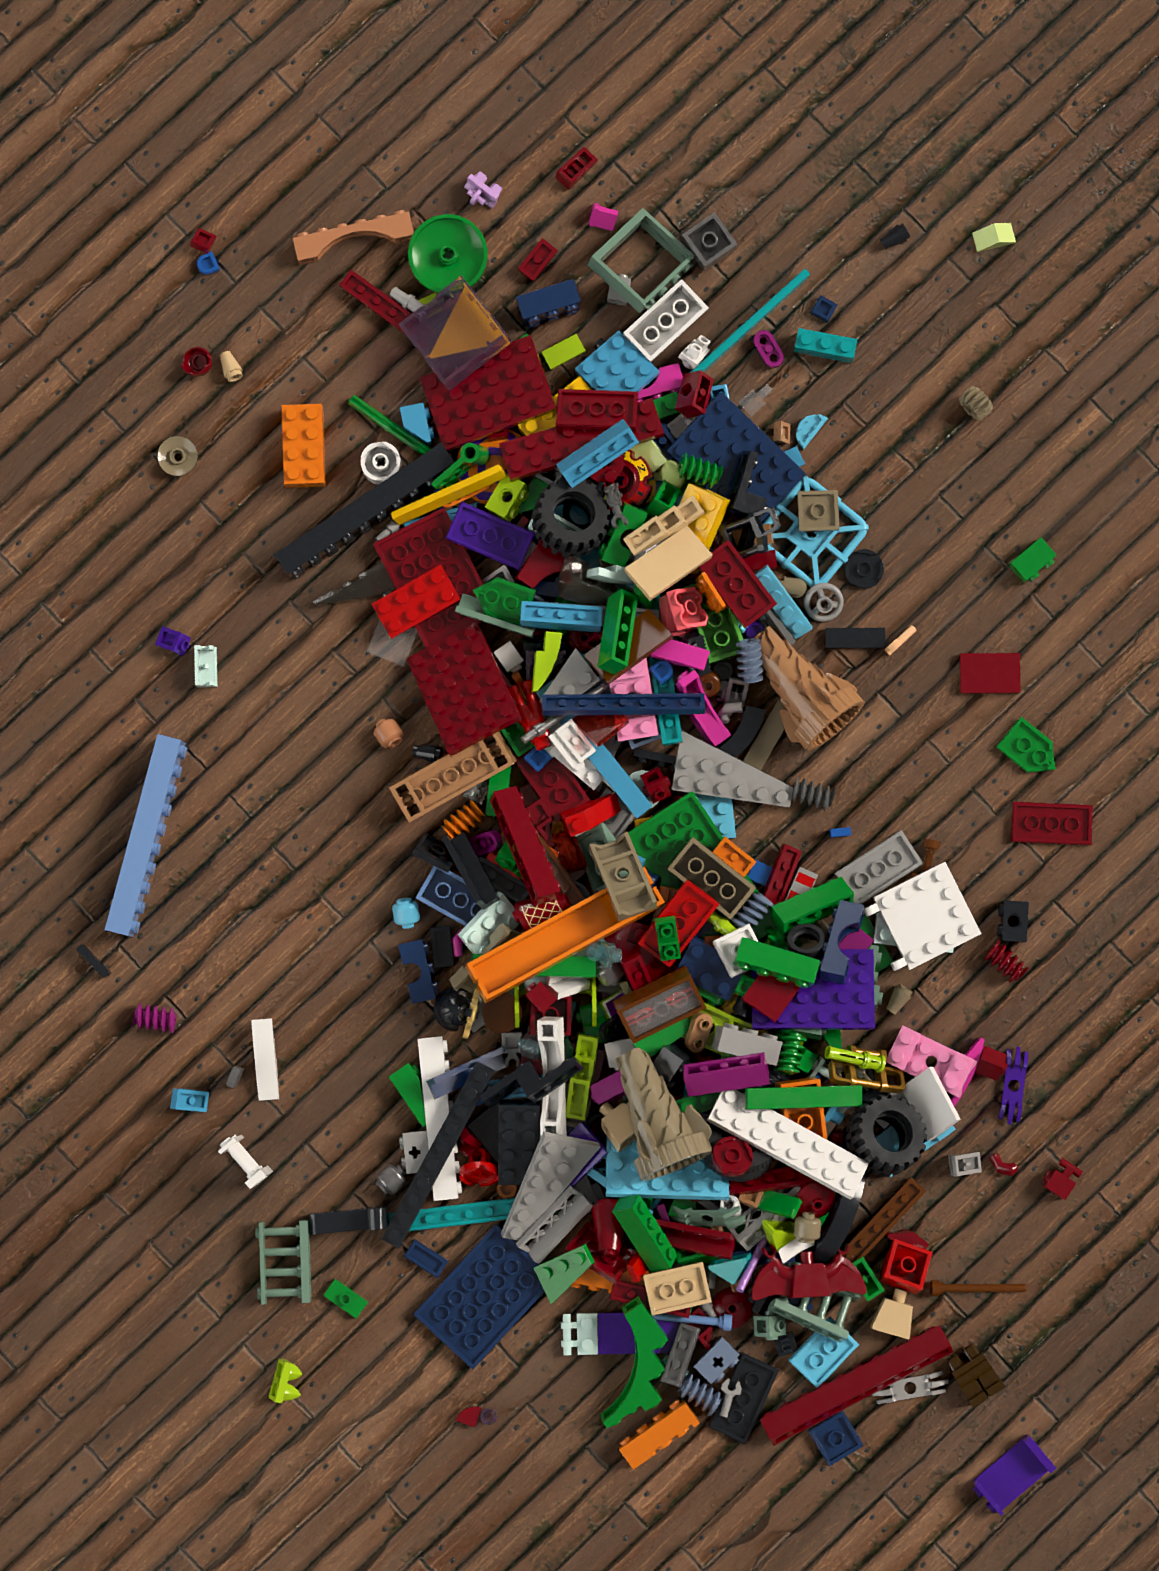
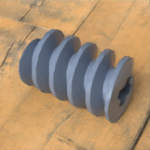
[736,638,763,683]
[730,891,774,930]
[677,1373,722,1416]

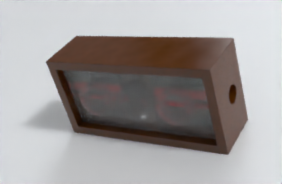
[613,966,706,1044]

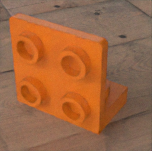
[695,572,727,614]

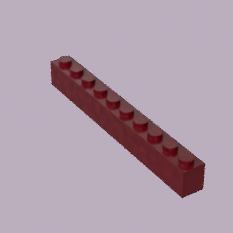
[760,1325,953,1446]

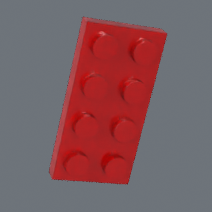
[372,565,461,639]
[637,879,719,967]

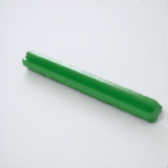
[348,395,432,455]

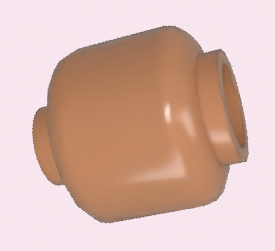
[374,719,403,749]

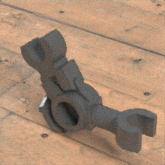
[604,483,628,529]

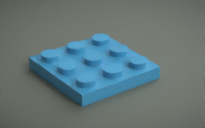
[575,331,660,392]

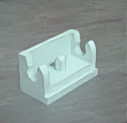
[194,645,218,688]

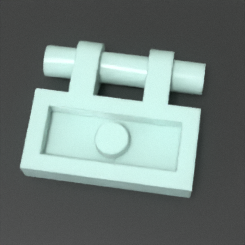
[561,1313,598,1355]

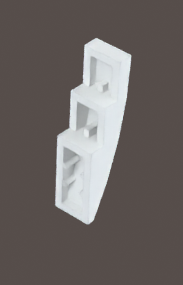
[251,1019,279,1101]

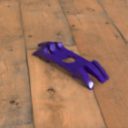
[998,1047,1028,1125]

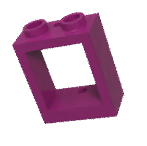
[589,1071,626,1105]

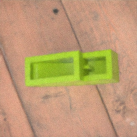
[531,631,562,693]

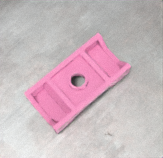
[610,657,659,741]
[886,1026,977,1098]

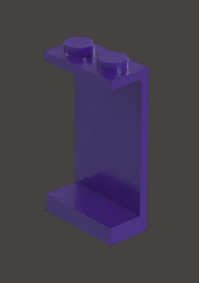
[972,1434,1057,1516]

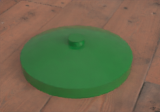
[408,214,488,295]

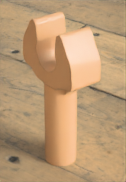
[884,625,916,656]

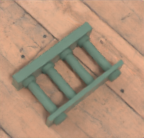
[255,1220,312,1305]
[767,1262,862,1343]

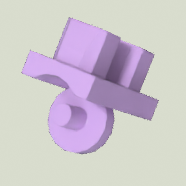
[464,171,502,209]

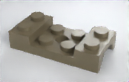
[589,832,657,921]
[449,923,521,1004]

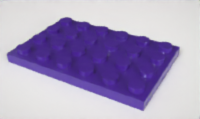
[752,949,875,1030]

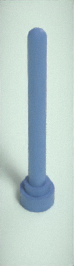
[650,1311,732,1331]

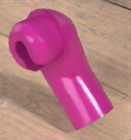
[452,929,464,957]

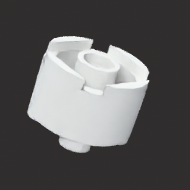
[361,442,402,484]

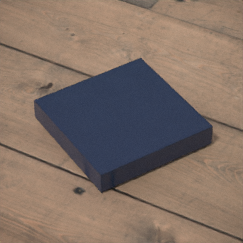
[808,1410,864,1467]

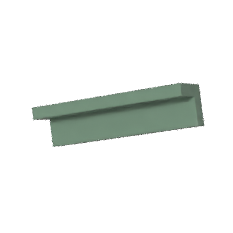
[455,594,536,638]

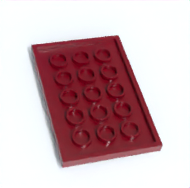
[420,335,557,452]
[373,508,483,648]
[406,621,522,756]

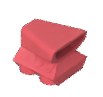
[659,587,708,636]

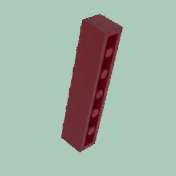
[490,786,561,906]

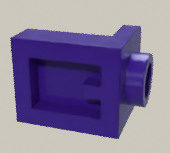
[155,626,191,656]

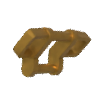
[828,1045,906,1093]

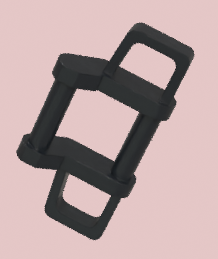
[709,507,781,559]

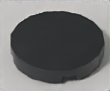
[844,549,884,589]

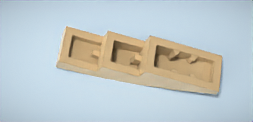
[623,496,705,556]

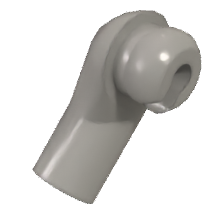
[718,702,744,724]

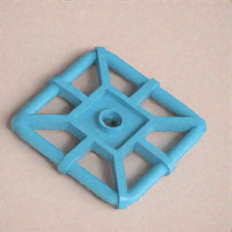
[762,476,869,587]

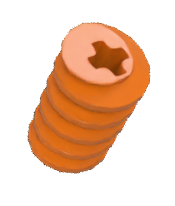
[442,800,485,839]

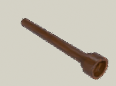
[930,1280,1028,1296]

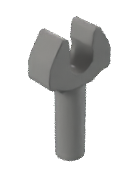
[720,1378,741,1417]

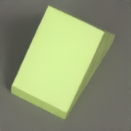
[972,223,1016,252]

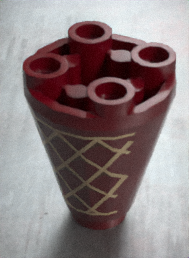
[512,893,571,933]

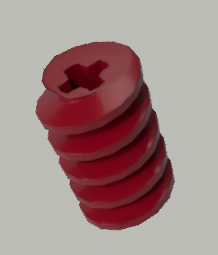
[984,939,1029,983]

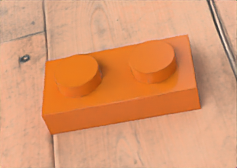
[712,836,756,877]

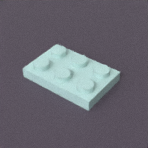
[458,891,521,954]

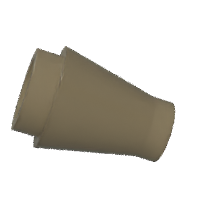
[886,983,913,1015]

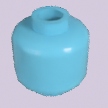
[392,898,420,929]

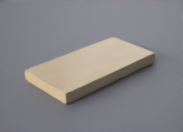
[624,526,712,601]

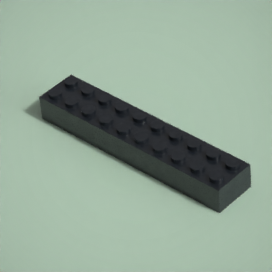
[274,443,455,579]

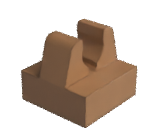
[768,421,790,444]

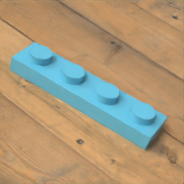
[754,565,812,639]

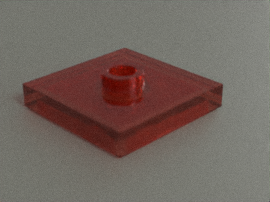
[572,715,629,747]

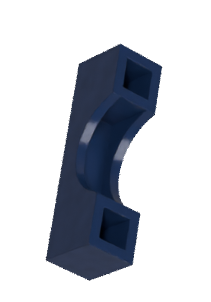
[818,900,864,985]

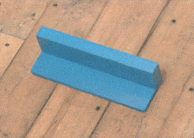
[557,419,639,488]
[519,601,602,633]

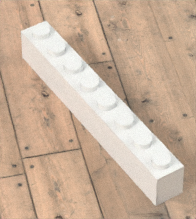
[418,1036,462,1201]

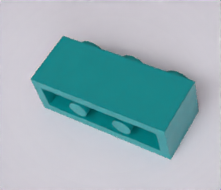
[793,328,857,363]

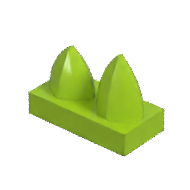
[269,1358,302,1403]

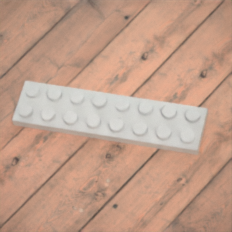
[706,1090,869,1200]

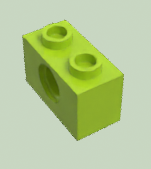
[485,473,529,522]

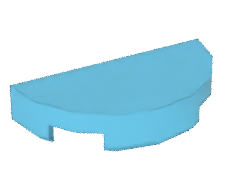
[796,414,828,450]

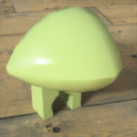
[653,460,686,489]

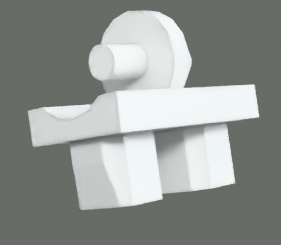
[678,335,710,369]

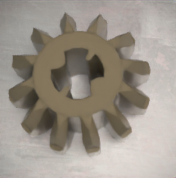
[959,386,993,420]

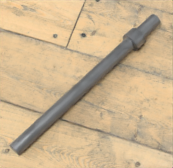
[521,681,610,744]

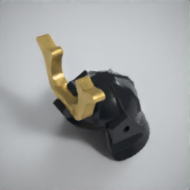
[433,987,480,1039]

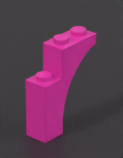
[674,670,731,747]

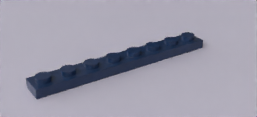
[542,693,705,716]

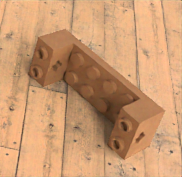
[389,731,516,822]

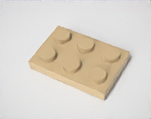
[643,1262,712,1316]

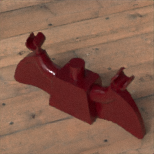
[751,1243,867,1300]

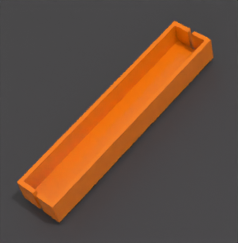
[465,867,665,1003]

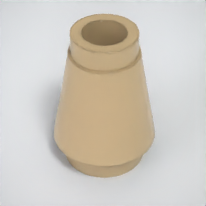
[220,351,243,382]

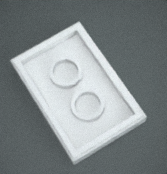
[903,1067,961,1140]

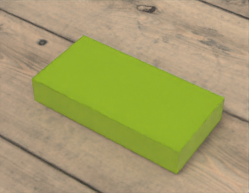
[541,334,586,370]

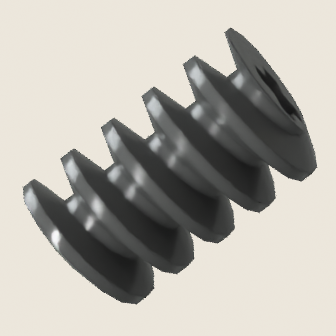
[792,776,836,811]

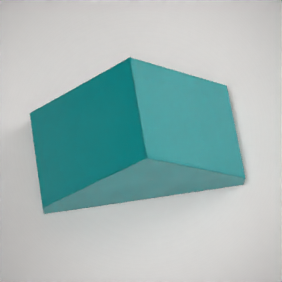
[708,1252,752,1285]

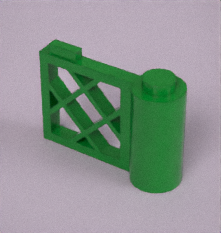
[431,443,490,490]

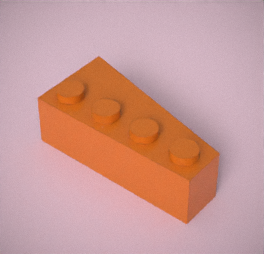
[619,1399,700,1470]

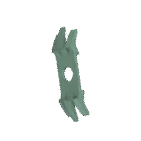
[671,1206,746,1229]

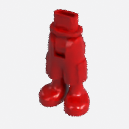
[509,680,552,751]

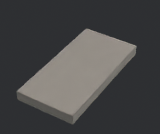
[834,830,923,904]

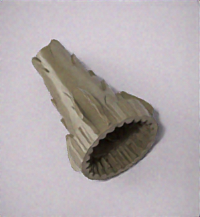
[615,1047,712,1182]

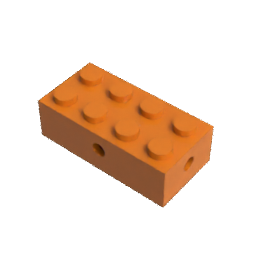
[282,404,326,488]

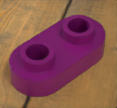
[753,330,784,368]
[470,830,502,856]

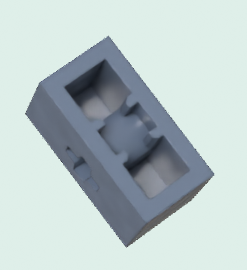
[693,1336,739,1384]

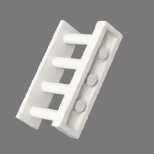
[218,1135,273,1189]

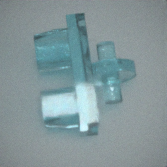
[586,939,622,968]

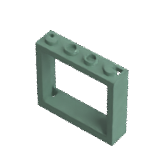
[588,208,695,313]

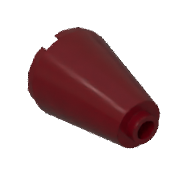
[591,1199,624,1258]

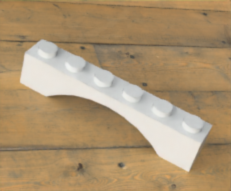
[537,1017,567,1136]

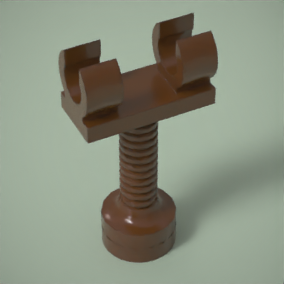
[910,838,940,879]

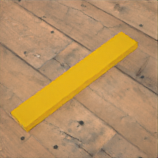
[391,465,507,525]

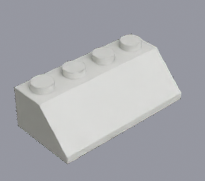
[623,279,709,362]

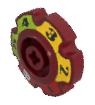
[601,450,653,512]

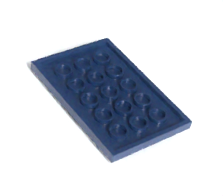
[666,391,806,522]
[413,1224,544,1369]

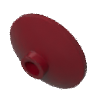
[796,1181,835,1218]
[712,1288,752,1329]

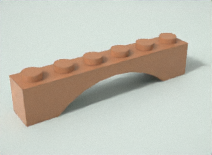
[293,210,414,265]

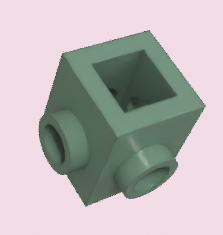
[753,1310,786,1340]

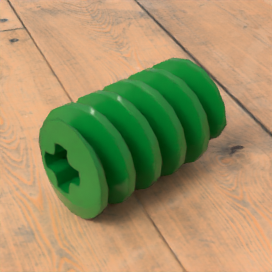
[678,453,723,488]
[773,1030,807,1075]

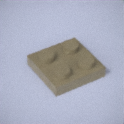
[797,490,839,532]

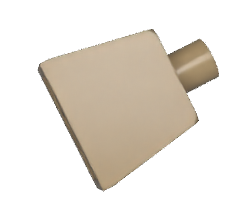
[599,1102,637,1153]
[870,1288,913,1339]

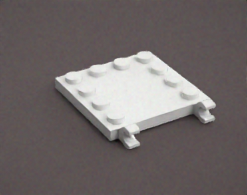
[864,862,981,971]

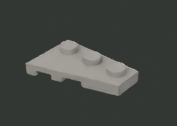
[540,648,600,717]

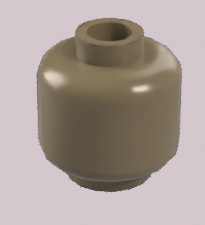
[794,1212,821,1243]

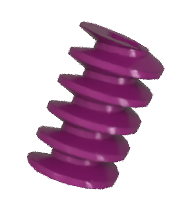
[133,1003,177,1033]

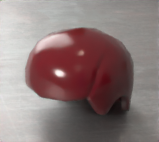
[181,346,212,377]

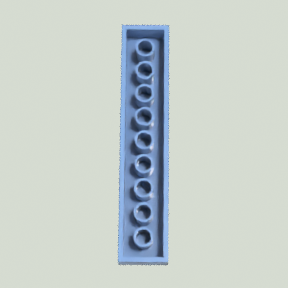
[105,734,187,937]

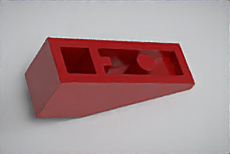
[559,792,621,837]

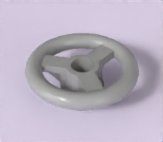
[804,583,844,622]

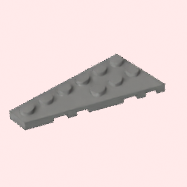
[671,730,793,807]
[501,1131,601,1241]

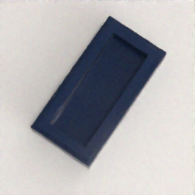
[404,1239,448,1278]

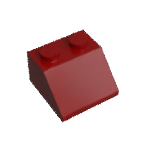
[878,1239,933,1294]

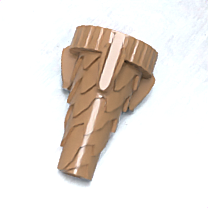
[754,626,865,751]

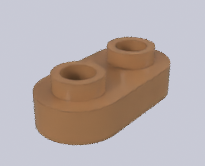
[685,1012,713,1053]

